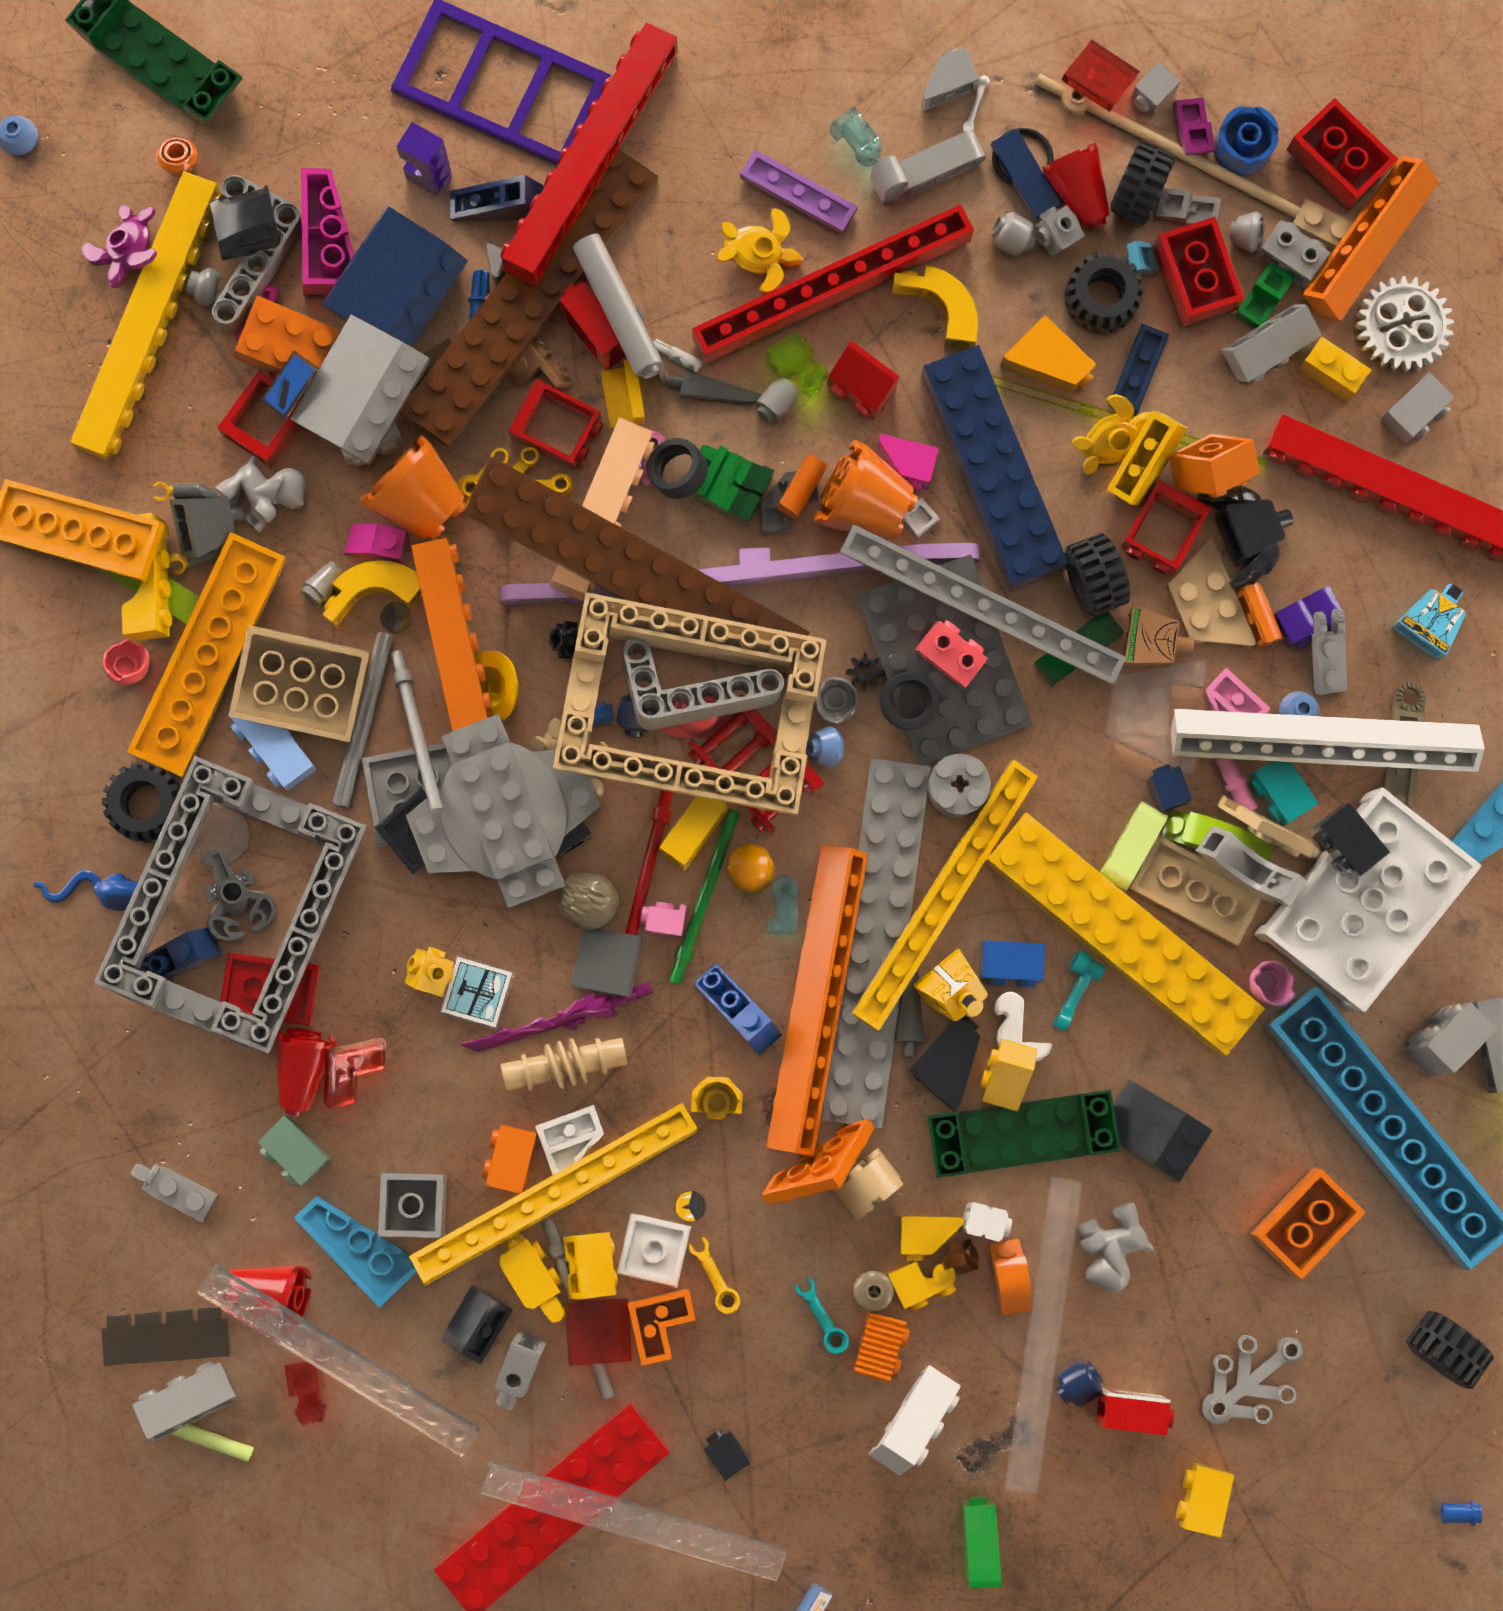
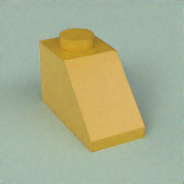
[899,1216,964,1261]

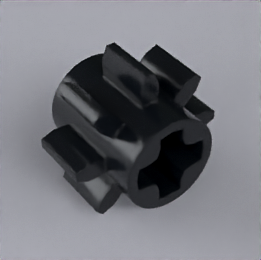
[549,621,579,659]
[846,653,884,692]

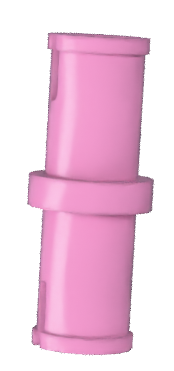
[1214,758,1259,810]

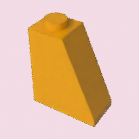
[1001,315,1096,393]

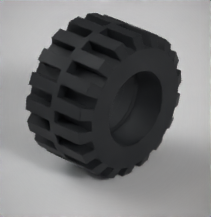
[1110,142,1175,225]
[1065,252,1144,334]
[1065,533,1130,617]
[102,763,181,843]
[1406,1310,1494,1389]

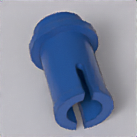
[593,702,614,726]
[1441,1501,1482,1526]

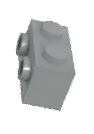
[1256,220,1330,290]

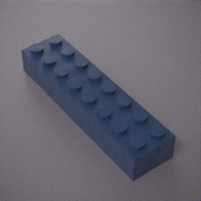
[921,345,1069,593]

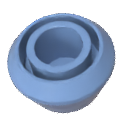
[0,116,38,155]
[1279,691,1320,717]
[806,726,844,768]

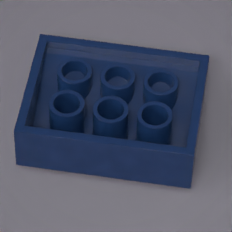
[322,206,468,347]

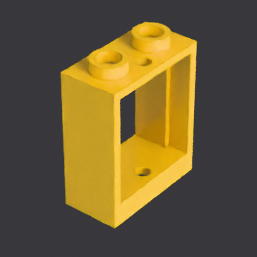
[659,797,728,871]

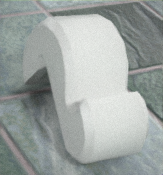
[992,992,1052,1062]

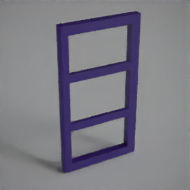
[391,0,611,165]

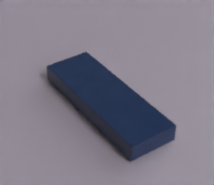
[990,129,1061,221]
[1108,323,1169,416]

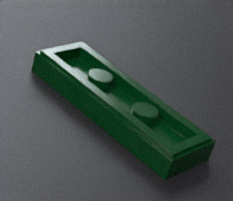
[1034,611,1125,687]

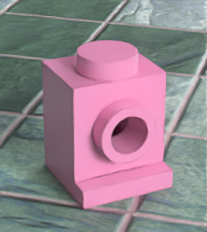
[640,902,687,938]

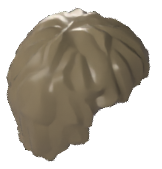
[558,871,620,930]

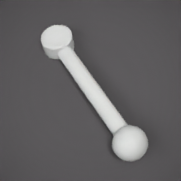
[962,75,990,132]

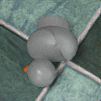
[186,268,223,306]

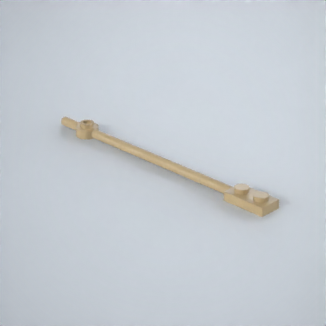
[1035,74,1353,250]

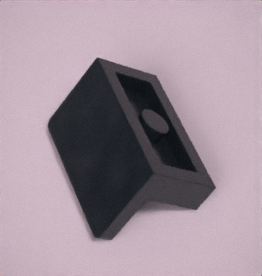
[441,1286,513,1364]

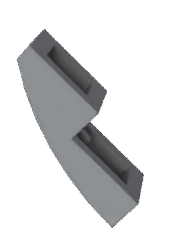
[1156,188,1222,226]

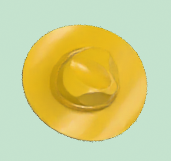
[475,651,519,720]

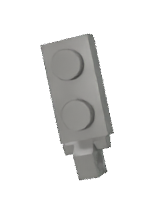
[130,1163,219,1222]

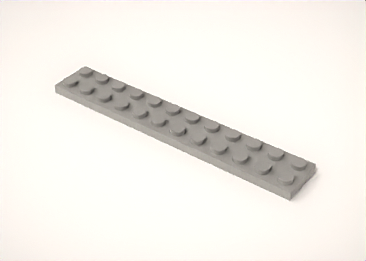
[821,758,931,1129]

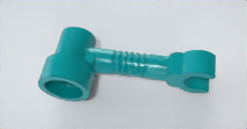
[1052,949,1106,1031]
[795,1277,849,1354]

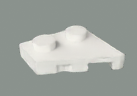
[535,1104,604,1175]

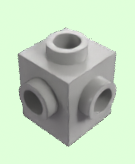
[1034,205,1085,257]

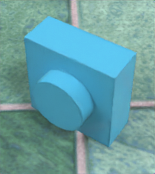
[1127,240,1159,276]

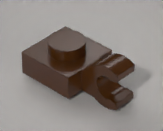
[941,1238,979,1276]

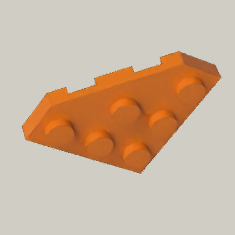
[762,1118,875,1204]

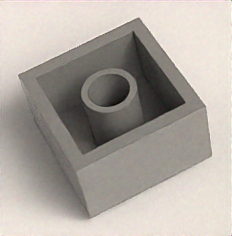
[378,1173,448,1238]

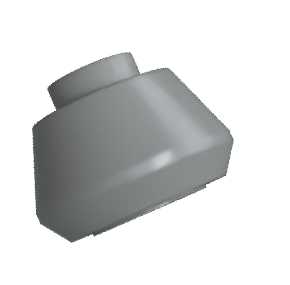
[1230,211,1265,253]

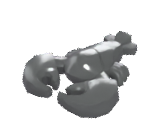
[203,849,276,942]

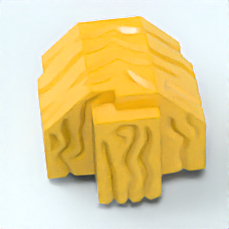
[691,1077,743,1120]

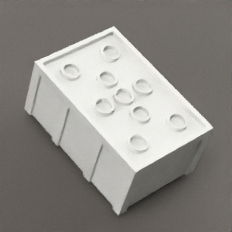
[1253,787,1482,1013]

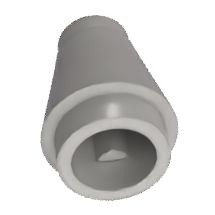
[301,561,344,607]

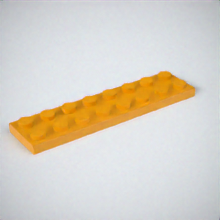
[127,532,287,778]

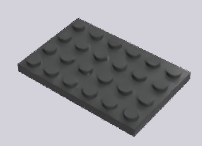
[857,554,1032,765]

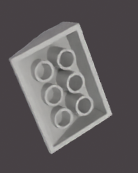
[290,315,430,466]

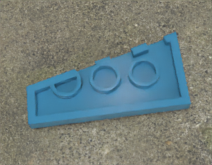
[1450,781,1503,863]
[294,1196,417,1309]

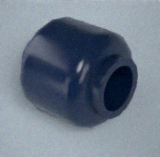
[616,692,657,737]
[1056,1360,1104,1407]

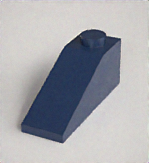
[450,175,544,221]

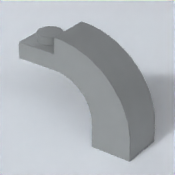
[1196,826,1307,907]

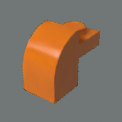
[989,1239,1032,1315]

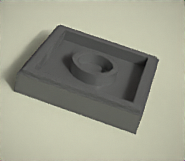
[571,929,643,998]

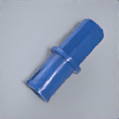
[468,270,490,321]

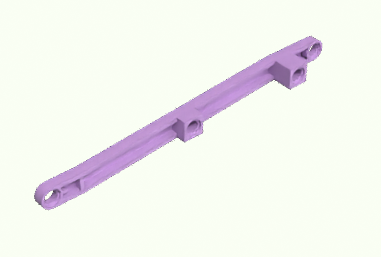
[499,543,980,605]

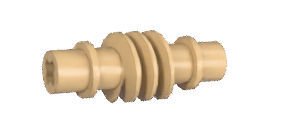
[501,1037,628,1091]

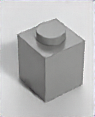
[1131,62,1180,117]

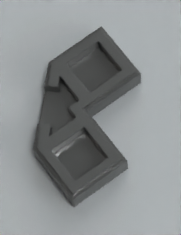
[759,471,819,535]

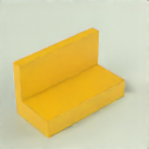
[601,360,645,430]

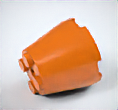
[359,435,466,540]
[814,440,918,540]

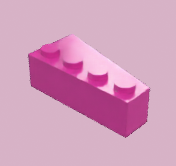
[301,168,355,295]

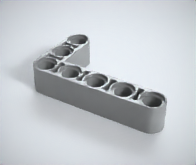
[212,175,302,336]
[622,638,784,730]

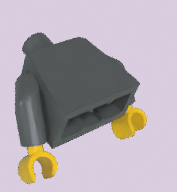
[153,482,245,575]

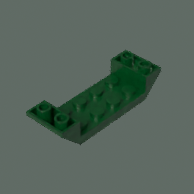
[65,0,243,124]
[927,1089,1121,1178]

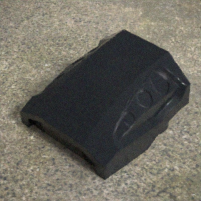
[210,185,280,261]

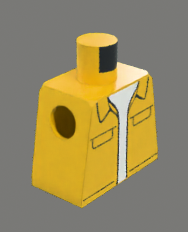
[913,949,988,1021]

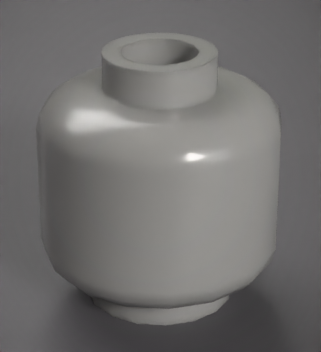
[990,212,1036,257]

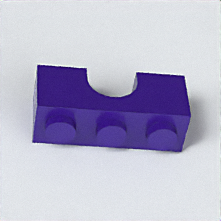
[396,122,452,196]

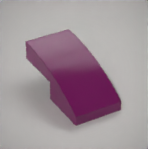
[1173,97,1215,155]

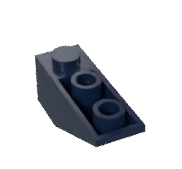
[139,927,221,981]

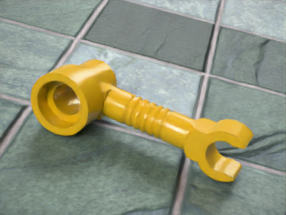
[689,1237,741,1314]

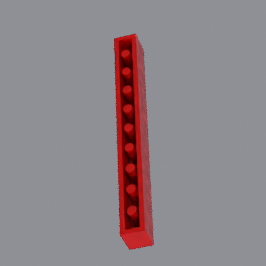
[500,22,678,286]
[692,204,974,365]
[1263,414,1503,562]

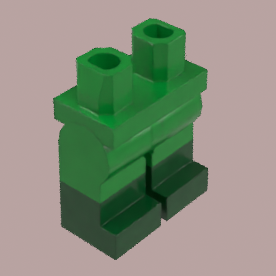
[688,445,775,527]

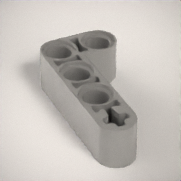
[870,130,986,206]

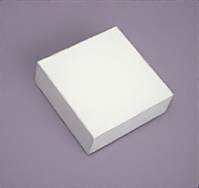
[902,497,941,540]

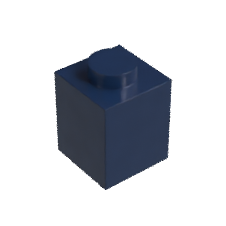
[1146,764,1193,813]

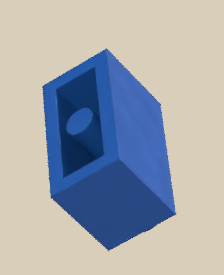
[979,940,1045,988]

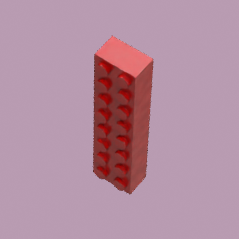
[433,1401,671,1611]

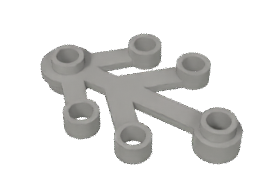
[1202,1335,1303,1424]

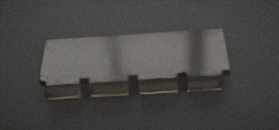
[101,1306,230,1366]

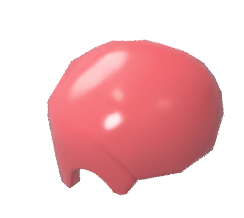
[102,639,150,685]

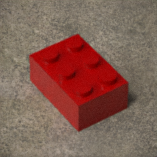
[1286,98,1398,210]
[1154,217,1245,327]

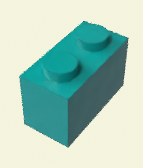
[1249,761,1319,826]

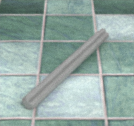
[333,632,394,808]

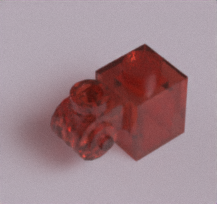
[284,1357,327,1426]

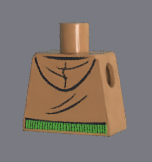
[1122,607,1194,669]

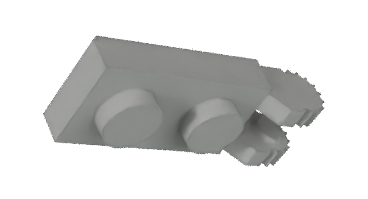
[1312,609,1347,695]

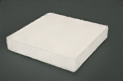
[617,1213,691,1288]

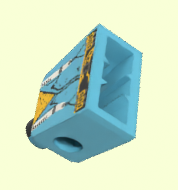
[1392,584,1466,661]

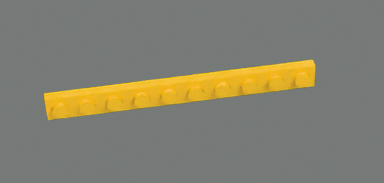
[851,760,1038,1031]
[409,1103,698,1286]

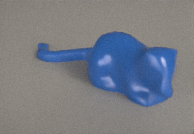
[34,870,168,911]

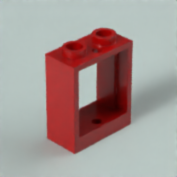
[559,281,626,371]
[217,370,304,468]
[508,379,604,471]
[1121,479,1211,576]

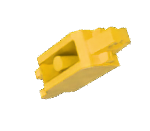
[499,1233,566,1323]

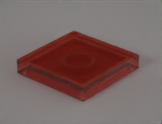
[1061,39,1140,112]
[565,1298,632,1366]

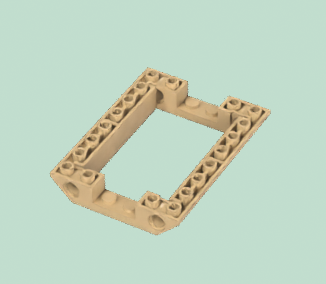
[553,592,826,816]

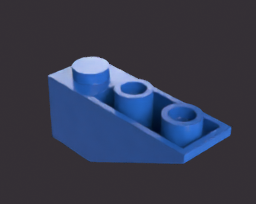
[694,963,782,1056]

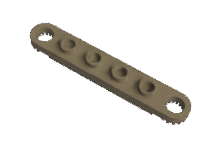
[1383,682,1426,811]

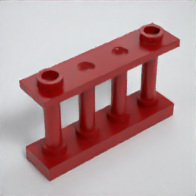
[688,694,824,835]

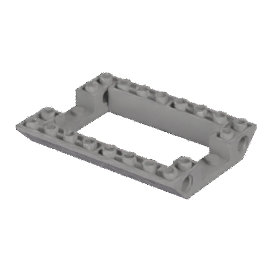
[93,756,367,1054]

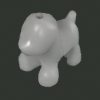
[215,456,306,533]
[1076,1202,1154,1293]

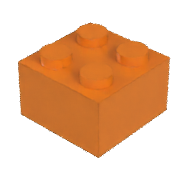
[1169,434,1260,497]

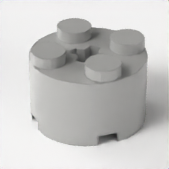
[927,754,991,819]

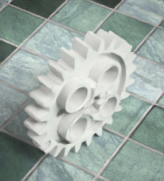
[1355,276,1454,373]

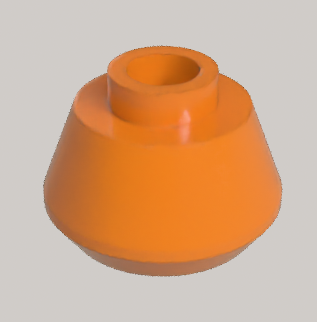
[156,138,198,177]

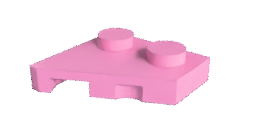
[1205,668,1271,714]

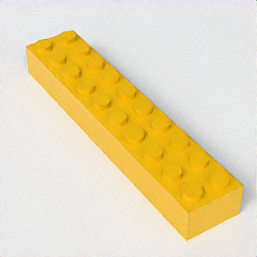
[984,812,1265,1057]

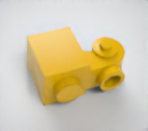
[887,1261,956,1312]

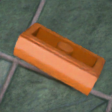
[776,453,827,519]
[1236,583,1283,649]

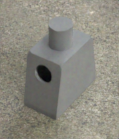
[494,1330,548,1410]

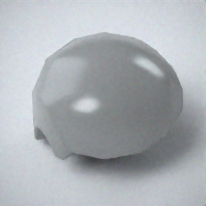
[813,677,858,724]

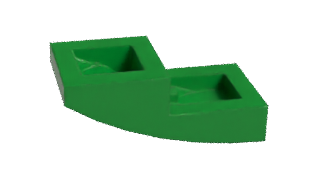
[1234,262,1295,329]

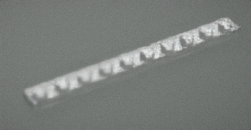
[1004,1177,1082,1495]
[196,1263,480,1457]
[479,1460,787,1582]

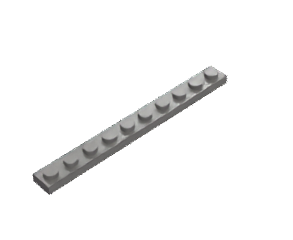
[839,525,1127,685]

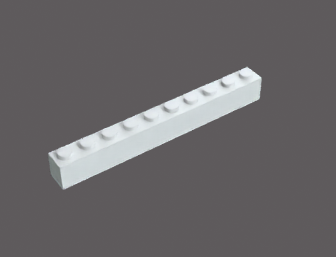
[1170,709,1485,772]

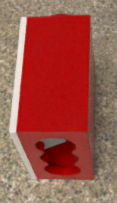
[1095,1388,1174,1436]

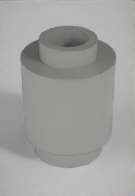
[755,377,798,423]

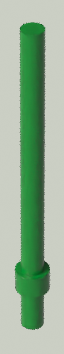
[669,809,740,985]

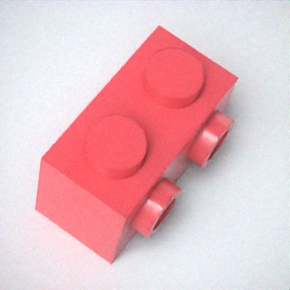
[914,620,988,688]

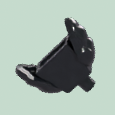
[1197,486,1294,589]

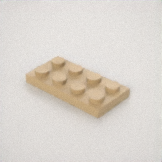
[1129,835,1262,947]

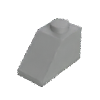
[921,47,980,111]

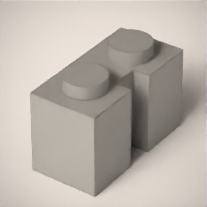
[1381,372,1454,445]

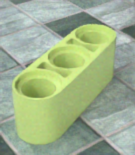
[1100,801,1168,891]

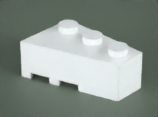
[868,1365,961,1476]

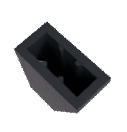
[907,1015,981,1112]

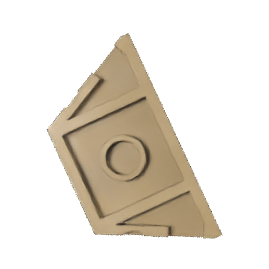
[1166,538,1257,648]
[1217,796,1322,859]

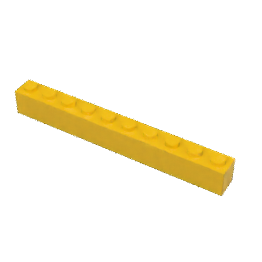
[70,171,223,462]

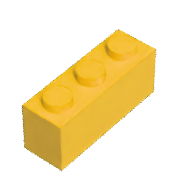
[1107,410,1188,506]

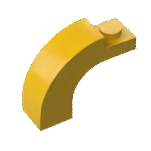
[892,265,978,350]
[323,560,422,627]

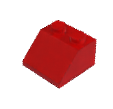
[827,340,899,420]

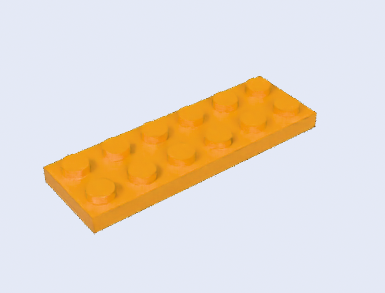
[0,479,165,582]

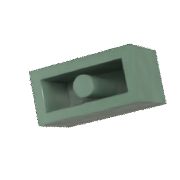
[258,1115,332,1186]

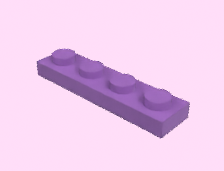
[740,150,857,235]

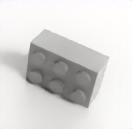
[1404,1002,1498,1077]

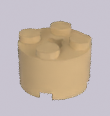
[833,1148,904,1220]

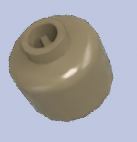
[853,1270,894,1311]

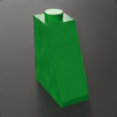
[961,1496,1002,1589]

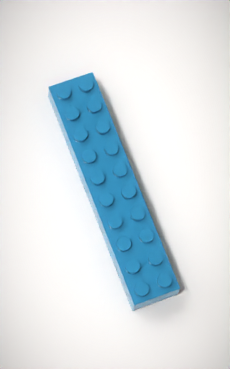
[1263,986,1503,1270]

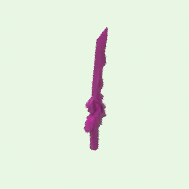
[460,982,653,1052]

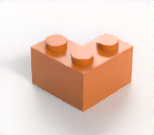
[628,1288,696,1366]

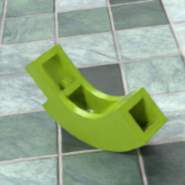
[1161,810,1275,862]

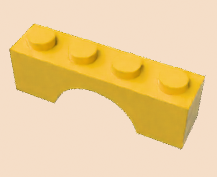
[122,513,172,642]

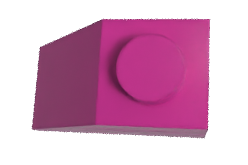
[877,434,939,491]
[344,524,410,565]

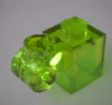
[766,332,829,396]

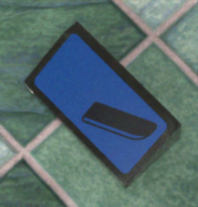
[261,350,320,419]

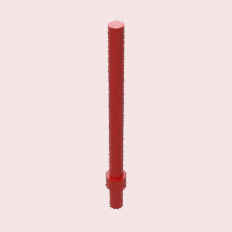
[625,790,673,936]

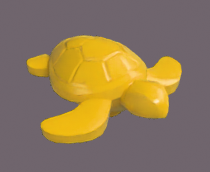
[716,208,803,294]
[1072,394,1151,475]

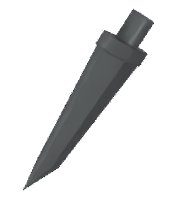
[666,370,762,404]
[895,969,925,1058]

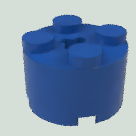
[1214,106,1279,176]

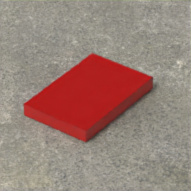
[220,952,320,1026]

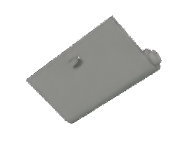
[573,234,667,385]

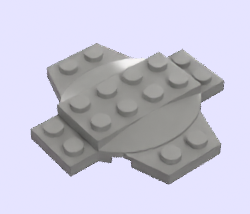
[406,714,601,908]

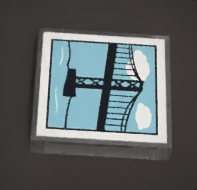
[438,954,515,1031]

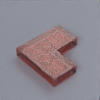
[324,1037,386,1109]

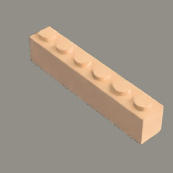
[550,418,655,601]

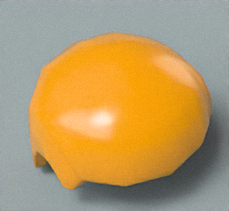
[727,844,775,894]

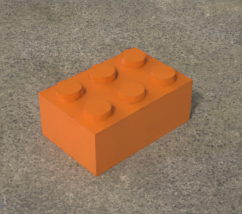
[233,295,341,389]
[1249,1168,1366,1280]

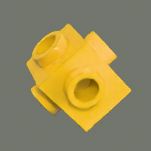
[404,946,454,997]

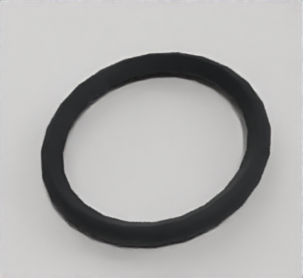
[992,128,1054,186]

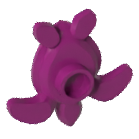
[82,205,157,288]

